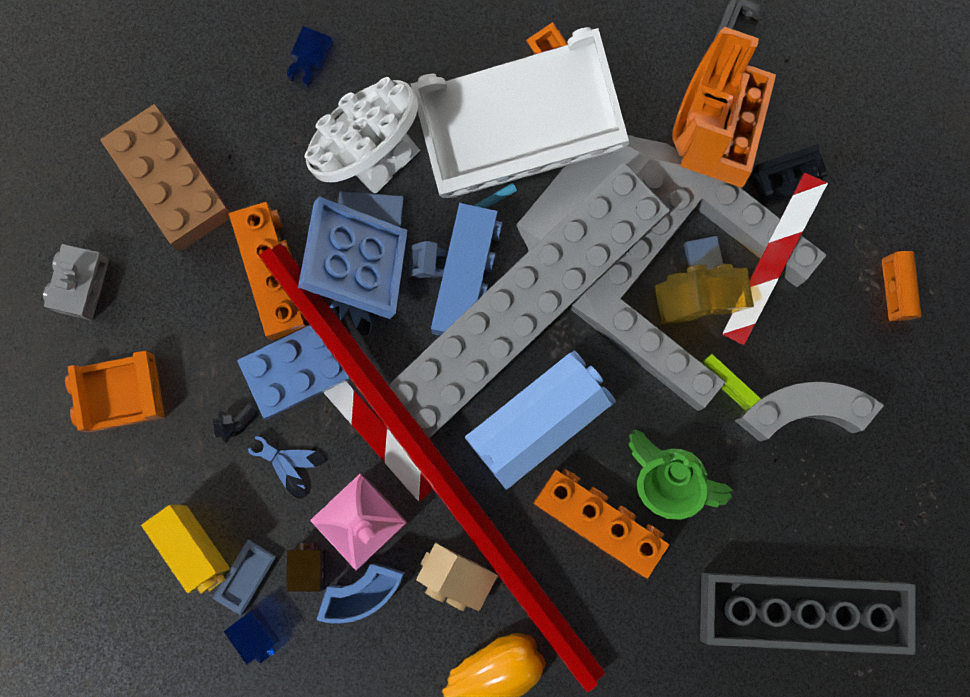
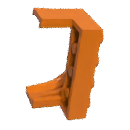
[672,27,776,188]

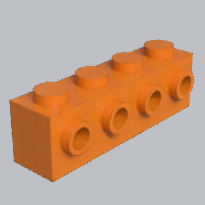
[229,202,308,341]
[533,468,669,579]

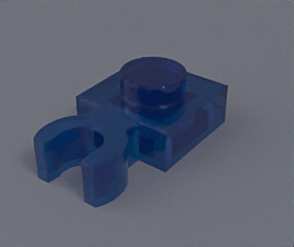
[287,26,333,87]

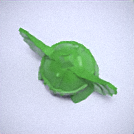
[629,429,733,520]

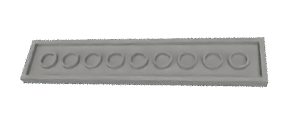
[389,162,669,439]

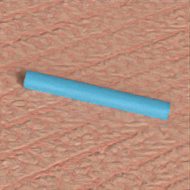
[474,183,517,208]

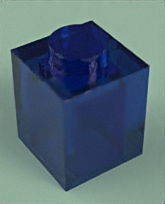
[223,608,280,665]

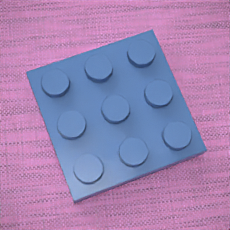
[298,197,407,319]

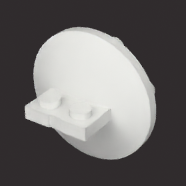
[305,77,420,194]

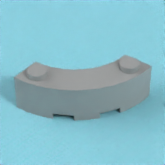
[734,382,884,441]

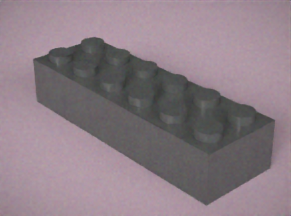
[700,573,915,655]

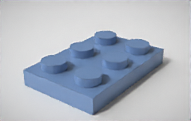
[237,325,350,420]

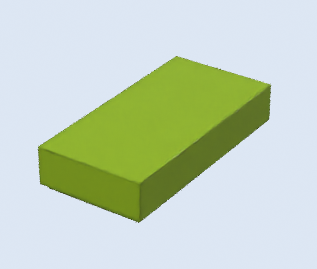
[701,354,761,410]

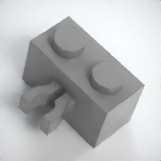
[43,244,110,320]

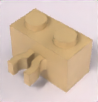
[416,543,498,611]

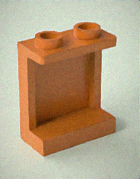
[65,350,165,433]

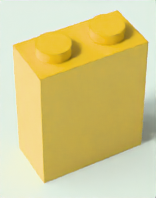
[141,505,230,594]

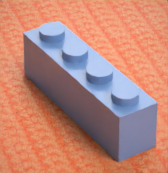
[431,203,502,336]

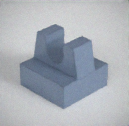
[408,241,447,279]

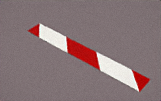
[722,172,828,345]
[323,382,433,502]

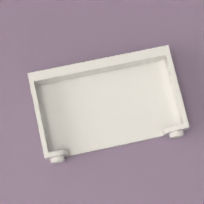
[411,27,629,198]

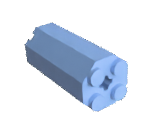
[465,350,616,490]

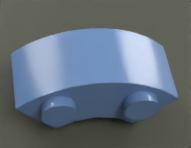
[317,562,406,623]

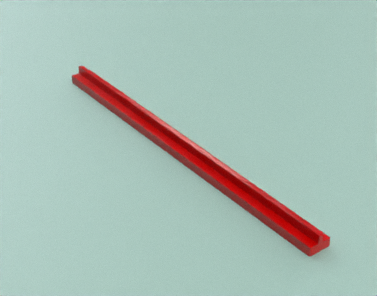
[259,243,605,693]

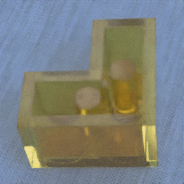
[655,264,754,324]

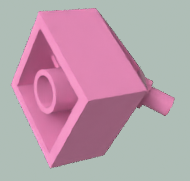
[310,474,408,570]

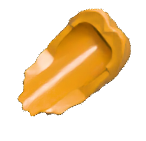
[442,633,546,697]

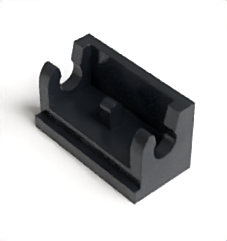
[751,144,827,205]

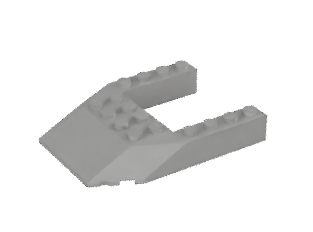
[517,135,826,411]

